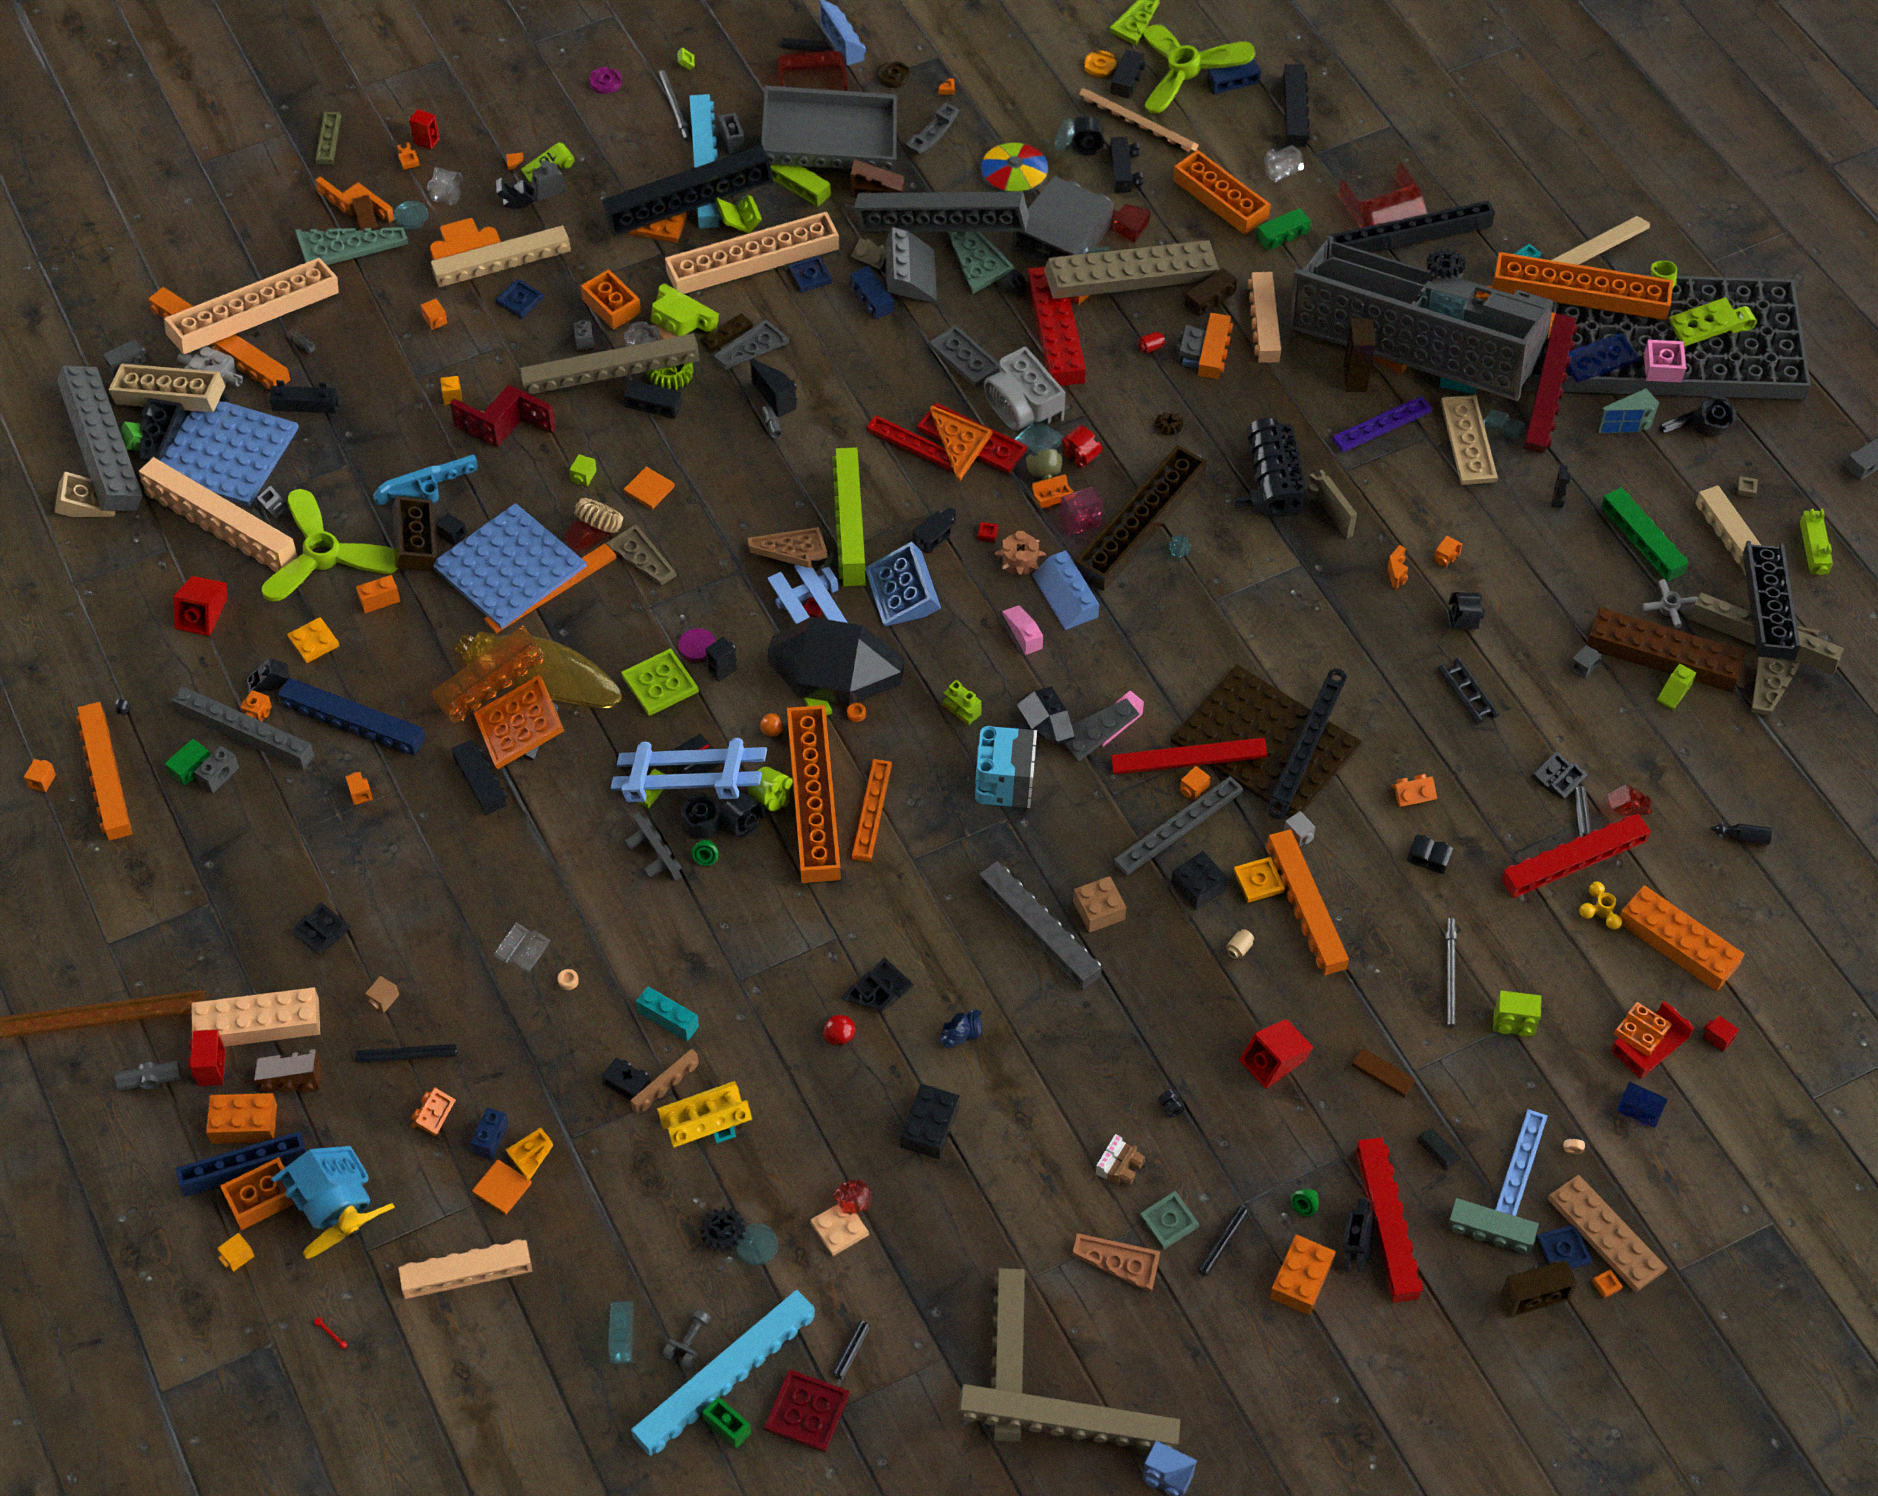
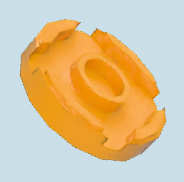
[1084,51,1117,78]

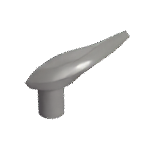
[815,553,833,577]

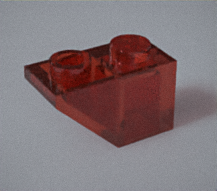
[564,521,609,551]
[1608,784,1653,816]

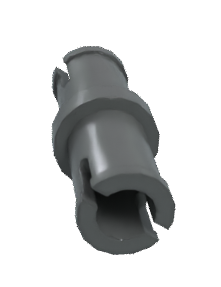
[762,405,783,438]

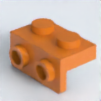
[1032,474,1075,508]
[1391,774,1437,807]

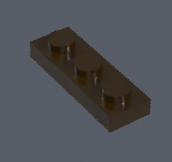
[700,313,753,353]

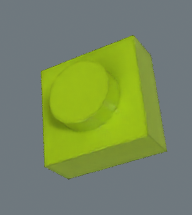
[678,48,695,70]

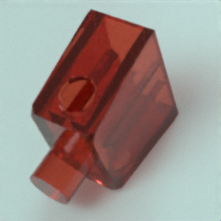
[1112,204,1151,243]

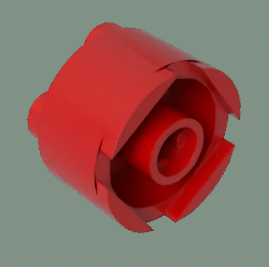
[1061,425,1102,469]

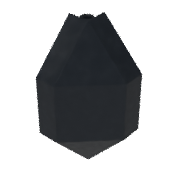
[768,617,905,705]

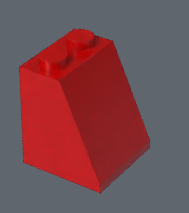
[173,576,227,636]
[1239,1019,1314,1089]

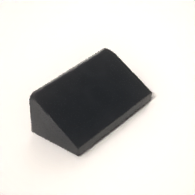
[1417,1128,1461,1170]

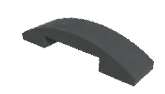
[905,102,959,154]

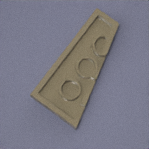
[606,524,677,586]

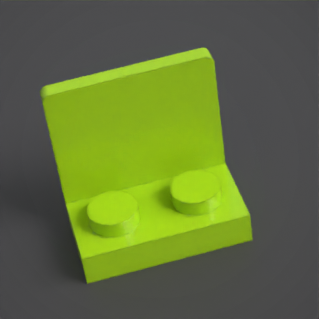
[715,195,762,234]

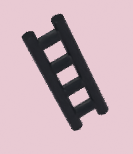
[1437,657,1500,725]

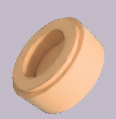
[558,969,579,990]
[1563,1139,1585,1154]

